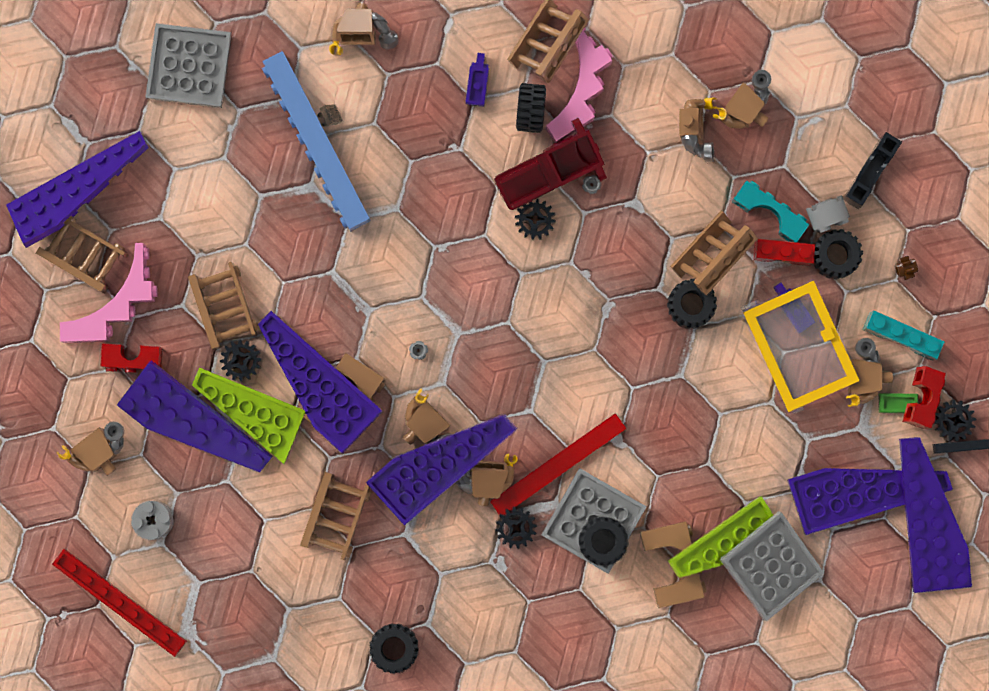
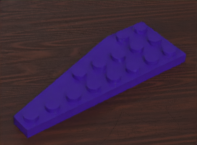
[6,131,149,248]
[258,311,382,454]
[117,360,273,472]
[366,414,517,526]
[899,437,972,593]
[787,468,953,535]

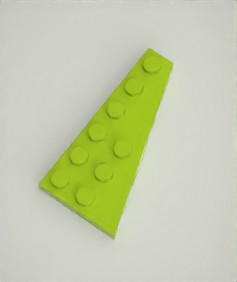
[192,368,306,464]
[668,496,773,578]

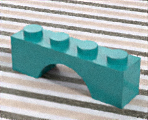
[731,181,809,243]
[862,310,945,361]

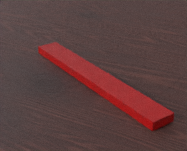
[490,413,626,515]
[52,549,187,657]

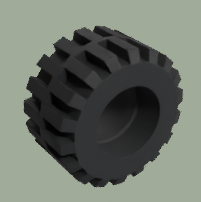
[516,83,546,133]
[814,229,863,279]
[667,279,717,329]
[579,517,628,566]
[369,623,419,674]

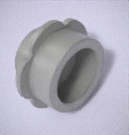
[582,175,601,194]
[409,341,428,360]

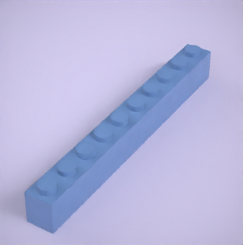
[262,51,370,232]

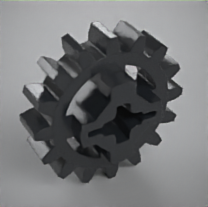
[515,198,556,241]
[220,340,262,382]
[934,400,976,442]
[495,506,537,549]

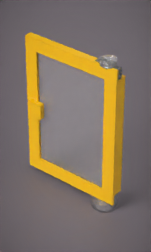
[741,281,860,414]

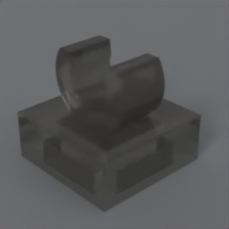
[317,104,343,127]

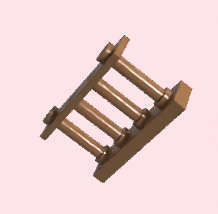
[507,0,589,84]
[670,210,758,295]
[36,216,128,294]
[188,262,259,350]
[300,472,372,560]

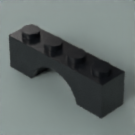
[843,132,902,209]

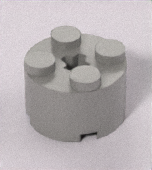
[806,195,850,233]
[131,501,174,540]

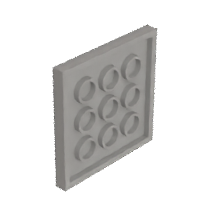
[145,23,232,108]
[541,468,647,574]
[720,511,824,621]

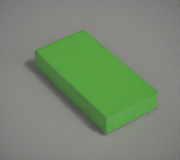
[879,393,918,413]

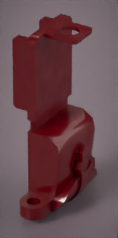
[494,118,607,210]

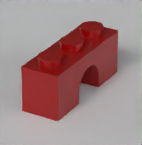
[753,239,815,266]
[100,344,163,373]
[902,366,946,429]

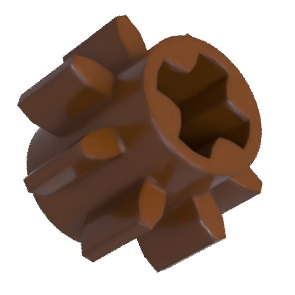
[895,256,918,280]

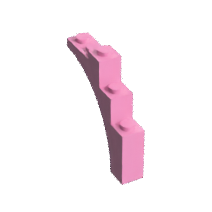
[546,28,613,143]
[60,243,158,343]

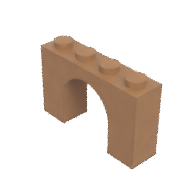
[303,353,386,422]
[640,521,707,608]

